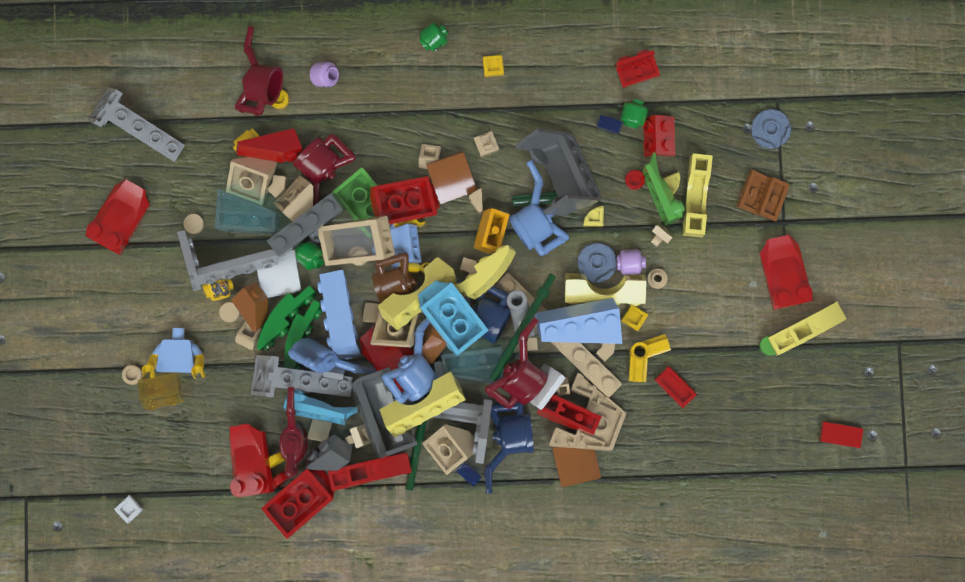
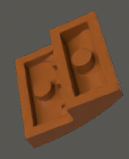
[426,151,477,204]
[736,170,790,221]
[553,447,601,488]

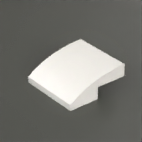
[257,250,302,298]
[530,364,565,410]

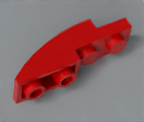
[328,453,412,491]

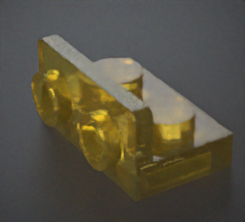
[138,372,183,410]

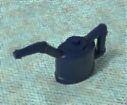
[440,286,511,354]
[485,402,534,494]

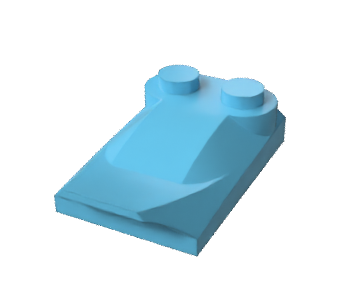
[418,280,489,356]
[284,390,358,425]

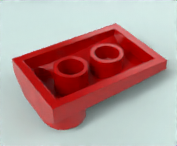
[370,176,440,225]
[85,179,150,256]
[759,235,813,310]
[359,324,414,392]
[229,424,274,498]
[261,468,335,539]

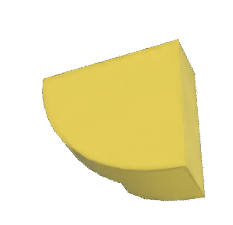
[663,172,680,195]
[583,206,604,227]

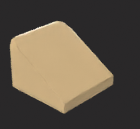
[419,144,441,169]
[469,188,483,215]
[362,302,380,324]
[235,321,262,350]
[307,419,332,441]

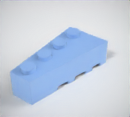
[317,270,361,360]
[535,298,622,344]

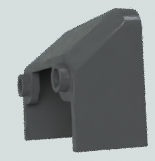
[515,128,601,216]
[351,367,418,459]

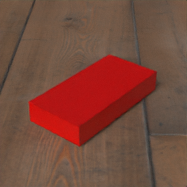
[654,366,697,409]
[819,422,863,448]

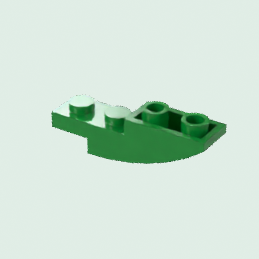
[257,285,317,351]
[284,300,323,370]

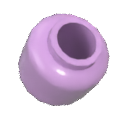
[310,62,339,87]
[617,249,646,275]

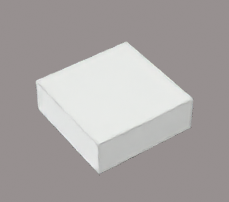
[114,495,144,524]

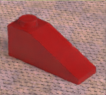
[236,129,302,163]
[536,394,602,435]

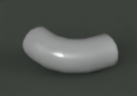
[507,291,535,338]

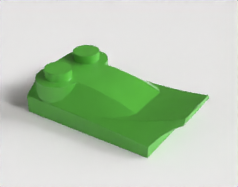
[642,152,685,226]
[331,168,390,239]

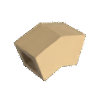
[267,175,287,199]
[460,258,477,275]
[514,338,538,352]
[596,343,615,362]
[556,377,570,396]

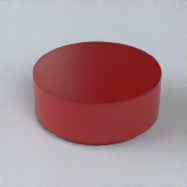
[625,170,645,190]
[272,471,290,489]

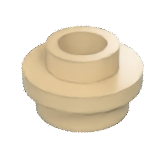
[647,269,668,289]

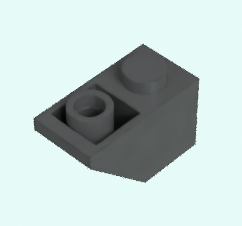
[305,435,352,471]

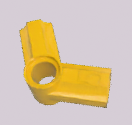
[629,334,671,382]

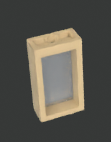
[318,216,395,266]

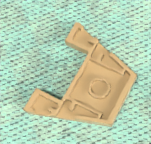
[549,373,626,451]

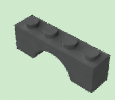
[267,193,346,257]

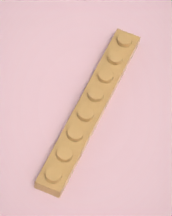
[495,273,622,398]

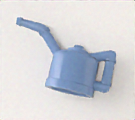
[509,160,569,256]
[382,317,438,403]
[288,338,376,374]

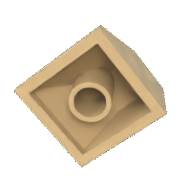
[226,157,277,205]
[273,175,313,222]
[371,311,421,347]
[422,424,475,475]

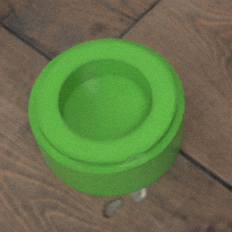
[759,335,776,356]

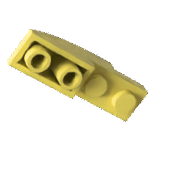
[454,245,516,300]
[768,302,846,356]

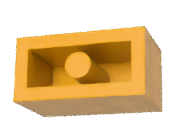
[473,208,510,254]

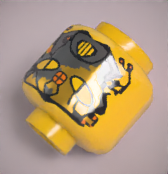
[202,279,233,301]

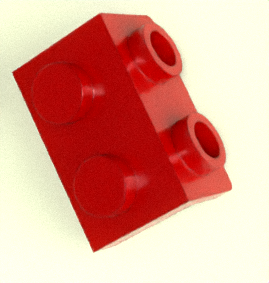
[615,49,660,89]
[643,115,675,157]

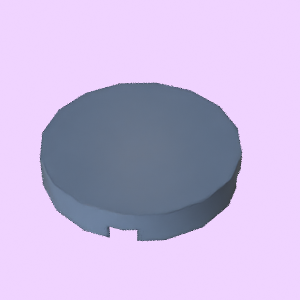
[751,109,791,149]
[577,243,617,283]

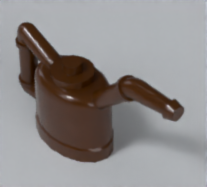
[372,252,417,303]

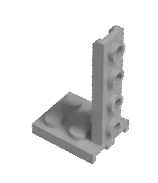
[88,87,185,162]
[177,230,278,291]
[250,355,353,397]
[402,397,492,464]

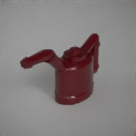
[235,26,283,116]
[293,134,356,206]
[485,317,548,409]
[279,387,309,478]

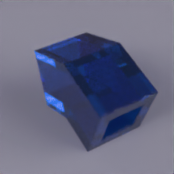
[597,115,623,135]
[456,462,482,486]

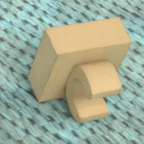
[474,131,499,157]
[651,222,674,247]
[345,424,371,448]

